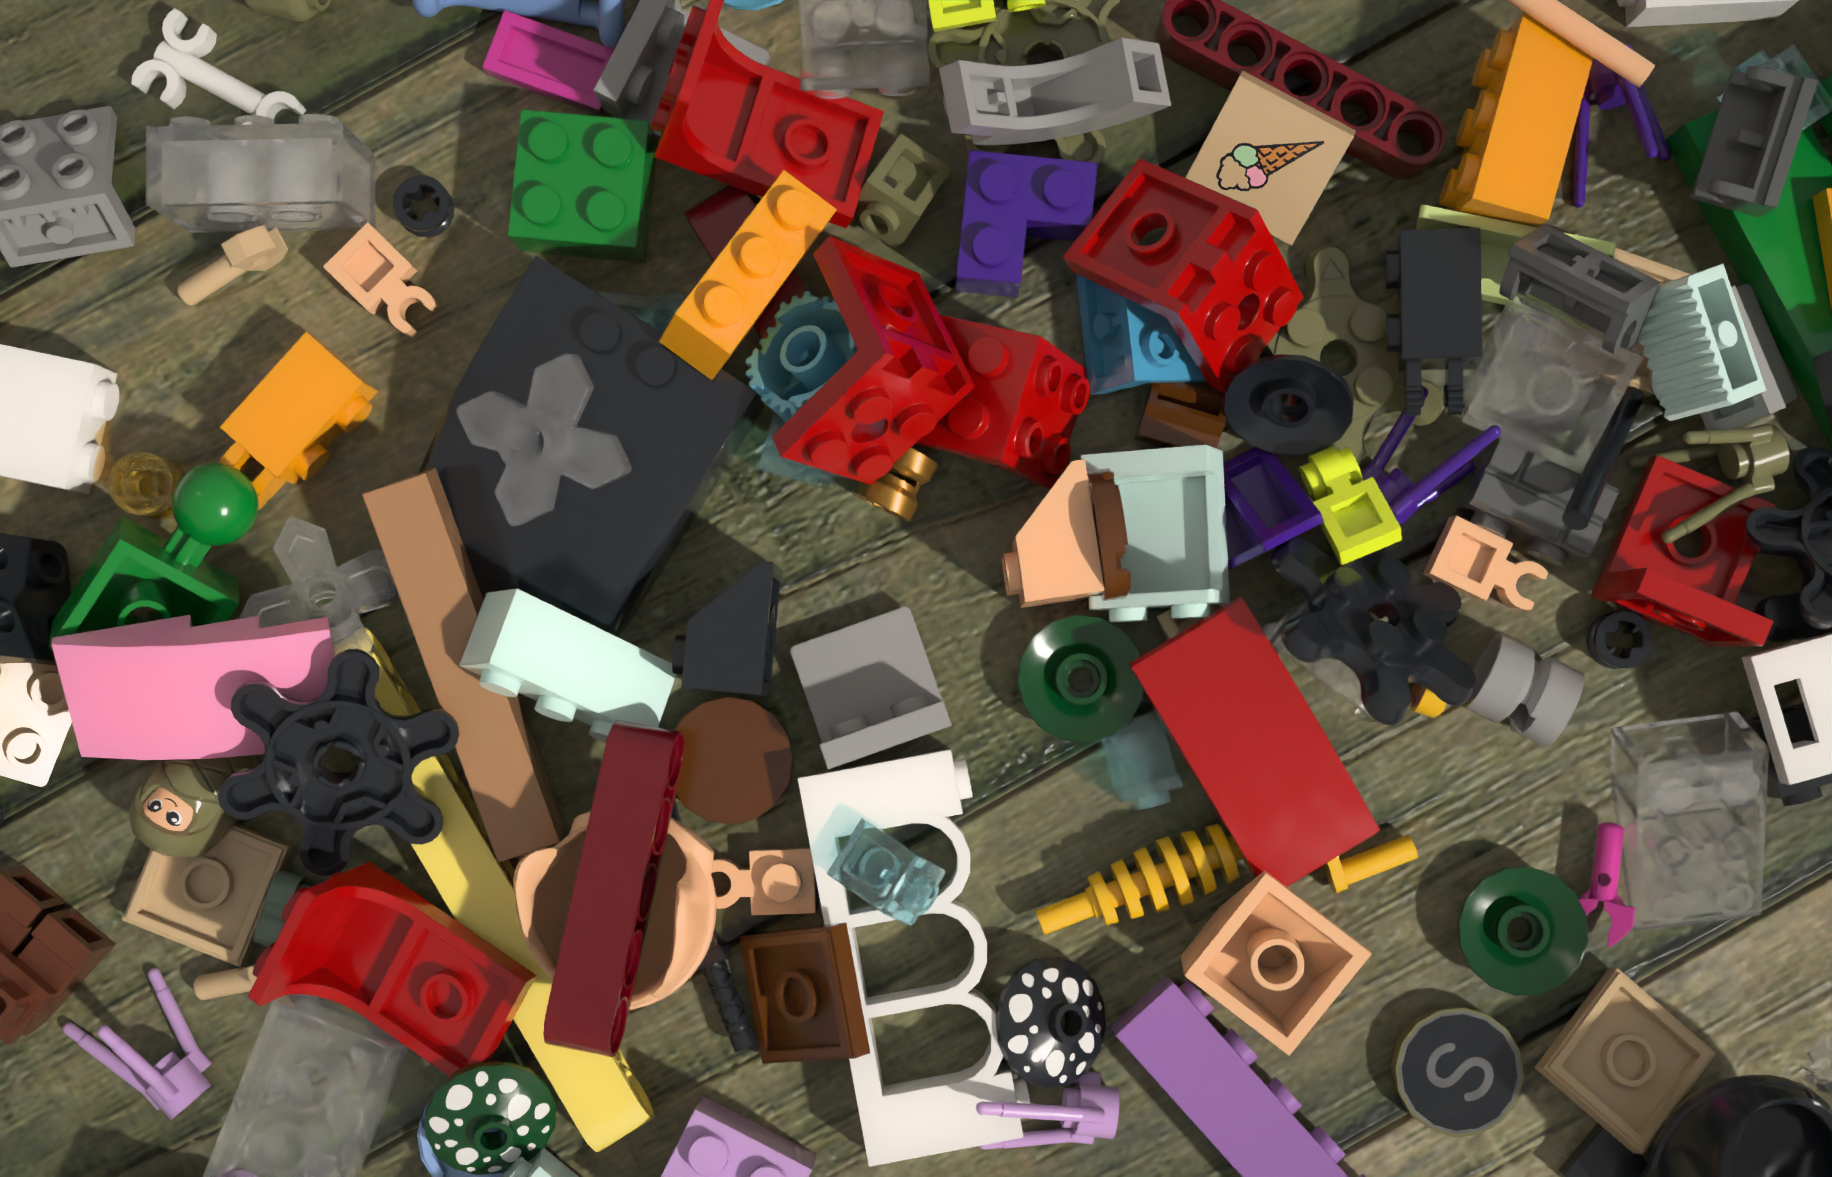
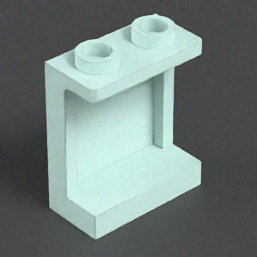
[1081,445,1230,622]

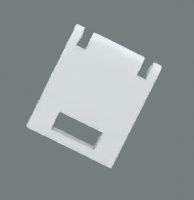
[1742,632,1832,785]

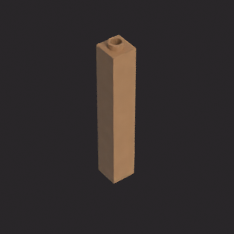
[362,467,566,863]

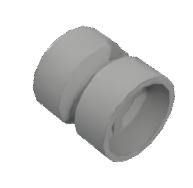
[1462,633,1585,746]

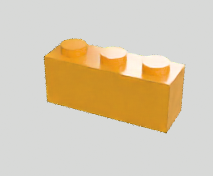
[659,170,837,380]

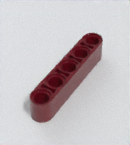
[1156,0,1446,180]
[543,720,685,1057]

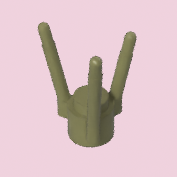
[1628,423,1789,544]

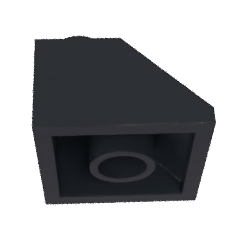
[672,561,782,696]

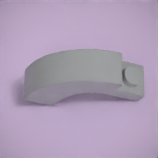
[939,37,1171,145]

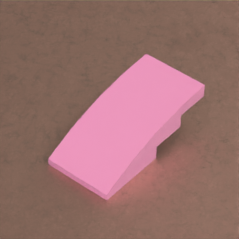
[51,615,335,760]

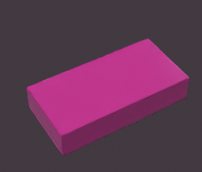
[482,10,614,117]

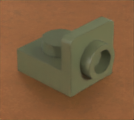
[852,134,953,249]

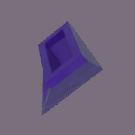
[1223,447,1324,570]

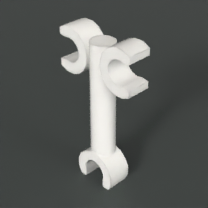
[131,8,306,144]

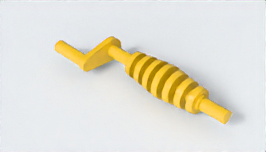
[1035,824,1418,935]

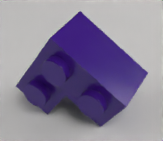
[956,150,1098,298]

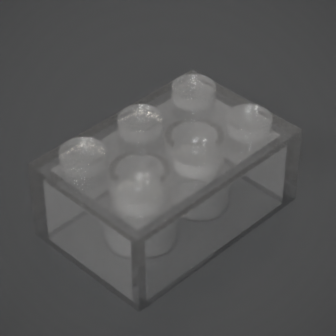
[146,114,376,233]
[203,994,408,1177]

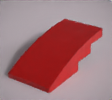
[1129,597,1380,887]

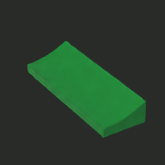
[1665,109,1832,448]

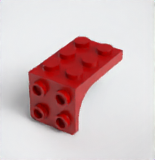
[650,0,884,229]
[915,315,1090,489]
[248,861,537,1076]

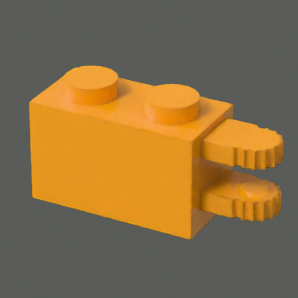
[218,332,378,510]

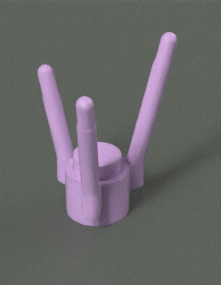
[62,968,212,1121]
[976,1071,1119,1150]

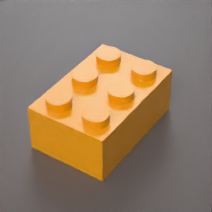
[1439,12,1593,228]

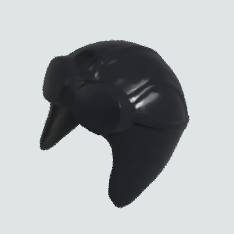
[1639,1075,1832,1177]

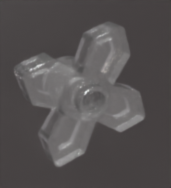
[456,354,632,526]
[239,517,400,656]

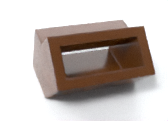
[1134,382,1226,448]

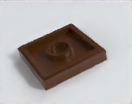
[740,922,870,1064]

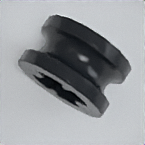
[393,175,455,238]
[1586,611,1653,669]

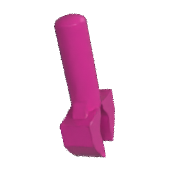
[1578,822,1636,947]

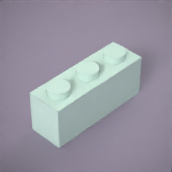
[459,588,676,743]

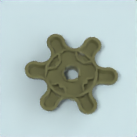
[928,0,1121,165]
[1261,245,1444,470]

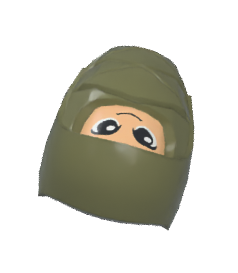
[129,755,261,857]

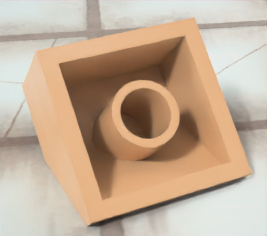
[1001,459,1104,608]
[1181,871,1372,1056]

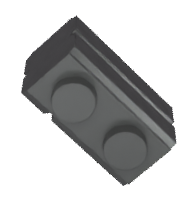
[1457,434,1619,567]

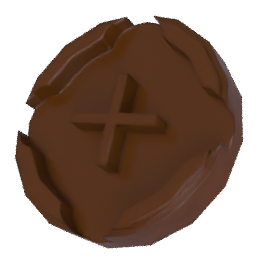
[1087,468,1131,601]
[675,697,794,825]

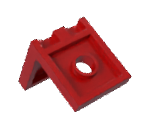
[1063,158,1304,394]
[772,236,975,485]
[1591,455,1776,647]

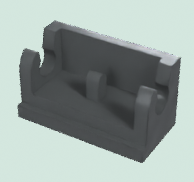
[1690,66,1818,218]
[1499,224,1661,355]

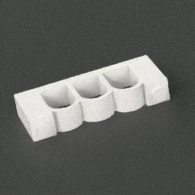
[798,749,1030,1167]

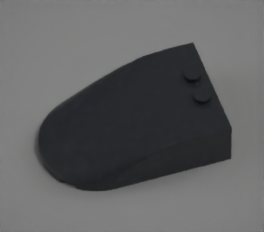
[418,256,765,637]

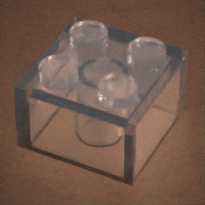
[1459,292,1644,474]

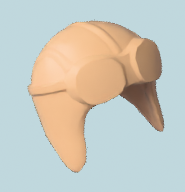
[514,811,716,1010]

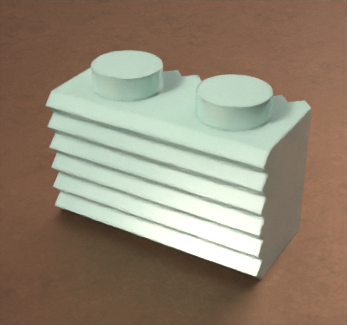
[1638,264,1766,421]

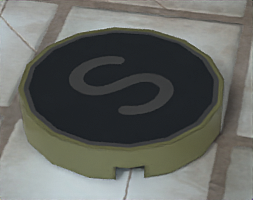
[1391,1005,1524,1137]

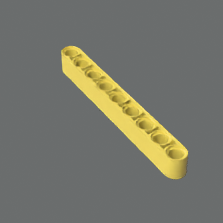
[333,627,655,1152]

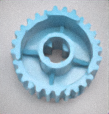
[746,291,858,422]

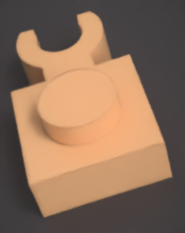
[323,222,441,337]
[1423,515,1548,610]
[712,848,817,915]

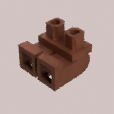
[0,866,116,1045]

